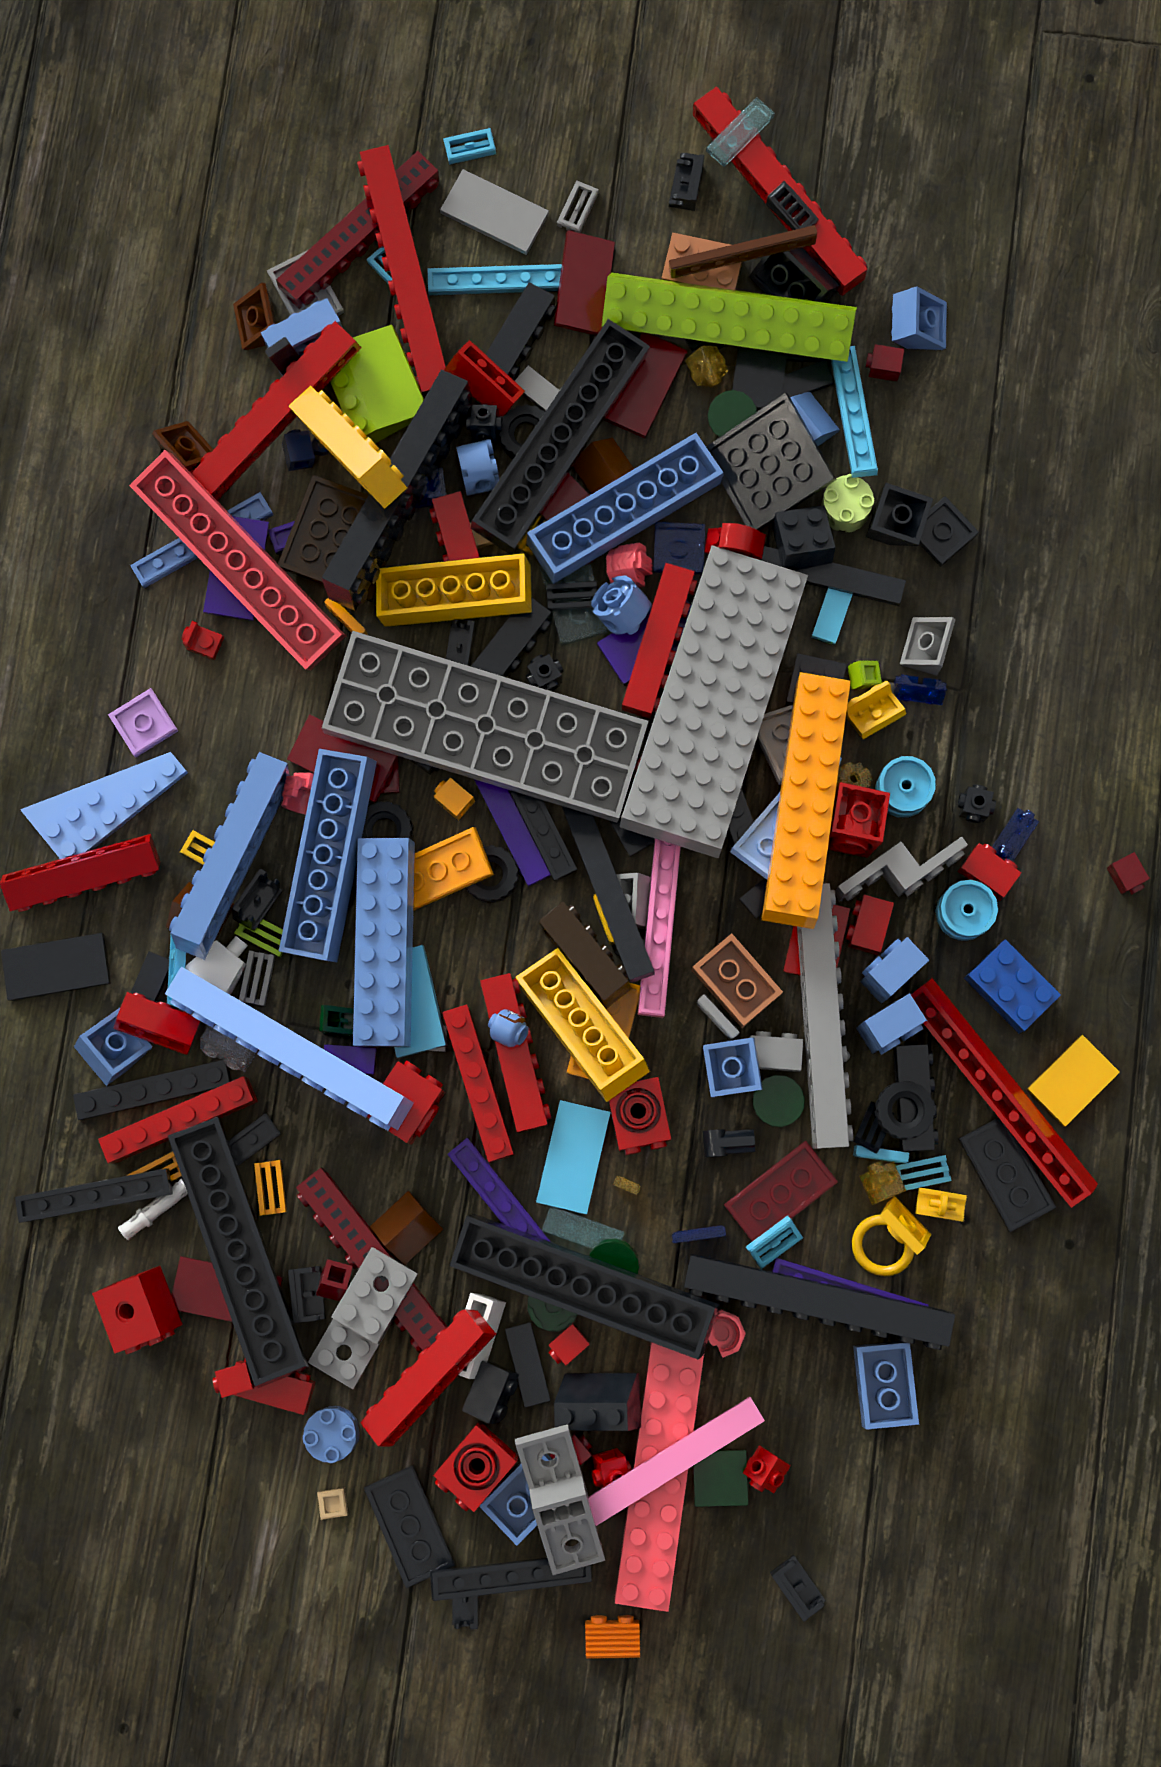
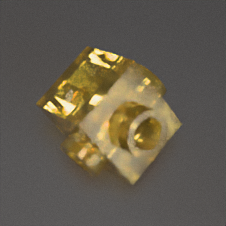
[685,346,729,387]
[836,762,873,788]
[859,1161,906,1205]

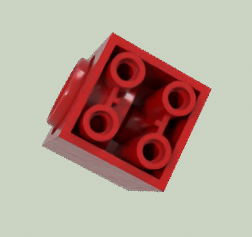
[828,782,890,858]
[367,1060,446,1145]
[609,1077,671,1155]
[92,1266,182,1355]
[433,1421,519,1512]

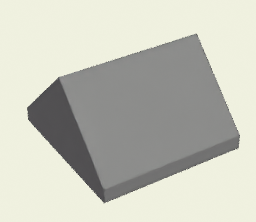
[900,617,955,676]

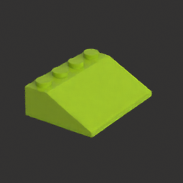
[330,325,424,443]

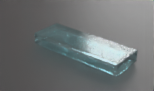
[706,97,775,167]
[542,1206,624,1249]

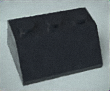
[749,247,841,303]
[554,1373,641,1431]

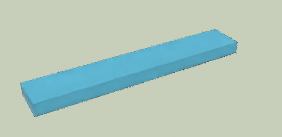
[428,264,562,295]
[831,346,878,478]

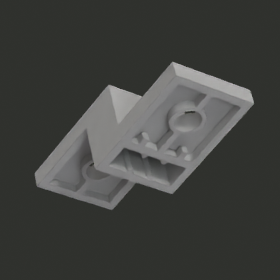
[835,837,968,902]
[308,1247,418,1389]
[515,1424,605,1575]

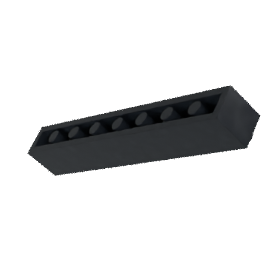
[409,597,552,775]

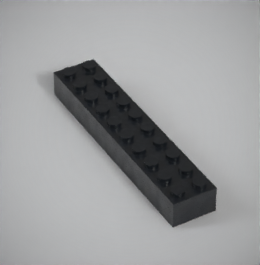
[470,319,650,555]
[322,369,472,611]
[168,1117,309,1388]
[450,1214,720,1360]
[684,1254,955,1350]

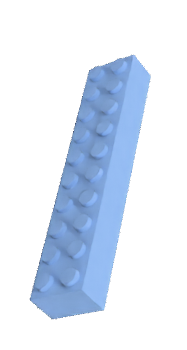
[165,967,414,1131]

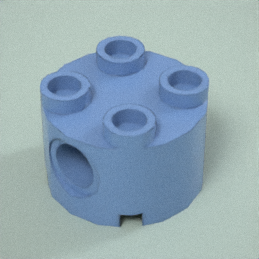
[456,439,499,496]
[591,575,652,635]
[303,1406,360,1463]

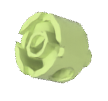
[821,474,874,532]

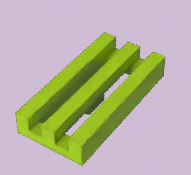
[234,920,283,957]

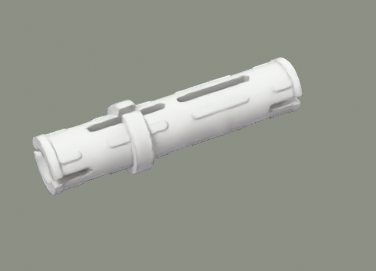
[118,1178,188,1240]

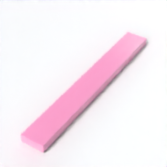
[638,839,680,1018]
[589,1397,765,1526]

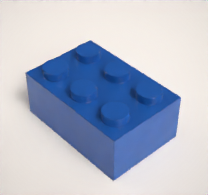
[964,939,1061,1033]

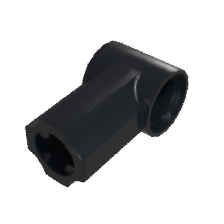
[702,1129,755,1157]

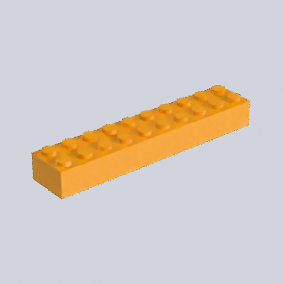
[762,672,850,929]

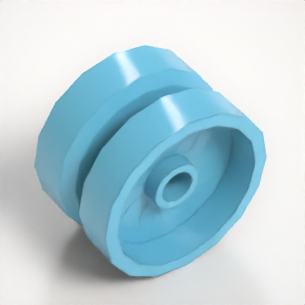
[875,756,935,818]
[936,880,998,941]

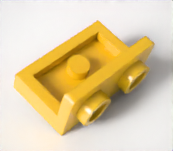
[846,681,906,739]

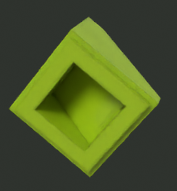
[848,661,882,689]

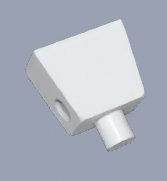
[185,936,248,995]

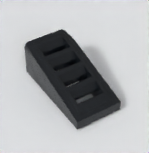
[766,181,819,230]

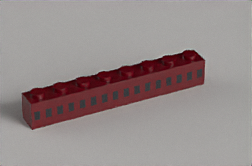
[276,151,439,309]
[296,1168,448,1353]

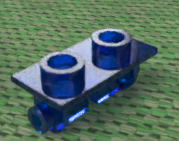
[893,674,947,705]
[992,808,1039,862]

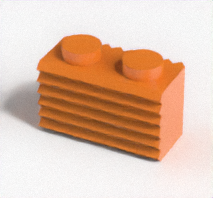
[585,1615,640,1658]

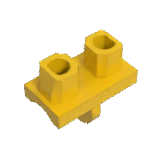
[915,1188,967,1222]

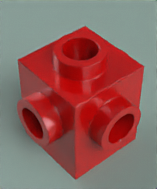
[743,1445,791,1493]
[592,1448,632,1489]

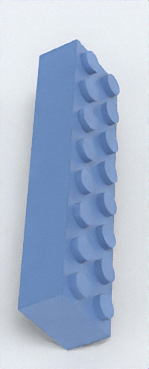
[526,433,723,584]
[279,749,377,962]
[169,752,290,960]
[353,838,415,1047]

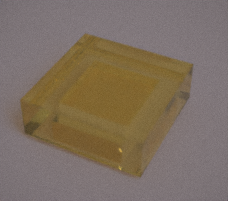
[613,1175,641,1195]

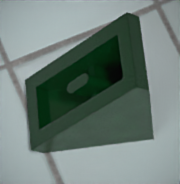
[319,1005,354,1036]

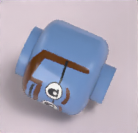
[488,1009,529,1048]

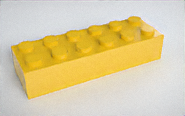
[289,386,407,509]
[376,554,532,627]
[516,948,650,1102]

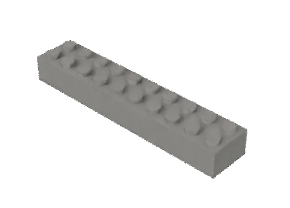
[797,883,853,1149]

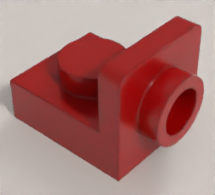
[182,621,224,660]

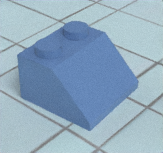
[891,287,947,350]
[791,392,840,446]
[74,1008,153,1086]
[703,1037,763,1097]

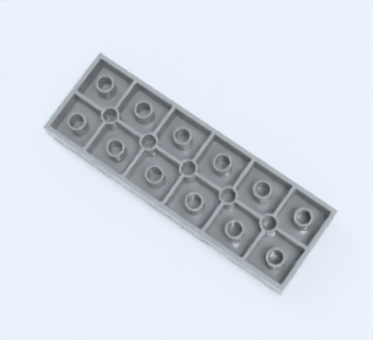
[620,545,808,858]
[322,631,648,823]

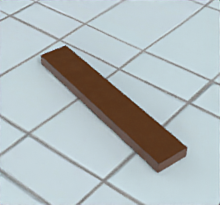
[669,225,817,279]

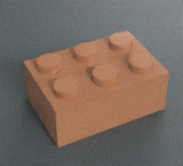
[662,232,742,290]
[691,933,783,1028]

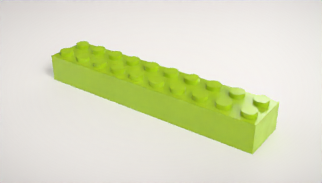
[602,273,857,362]

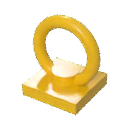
[852,1196,931,1276]

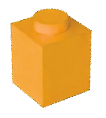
[434,778,475,821]

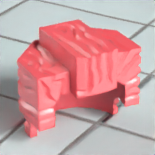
[606,543,653,587]
[281,773,314,815]
[708,1310,746,1358]

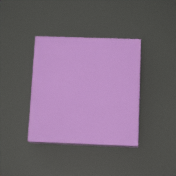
[108,688,178,758]

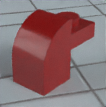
[704,523,766,559]

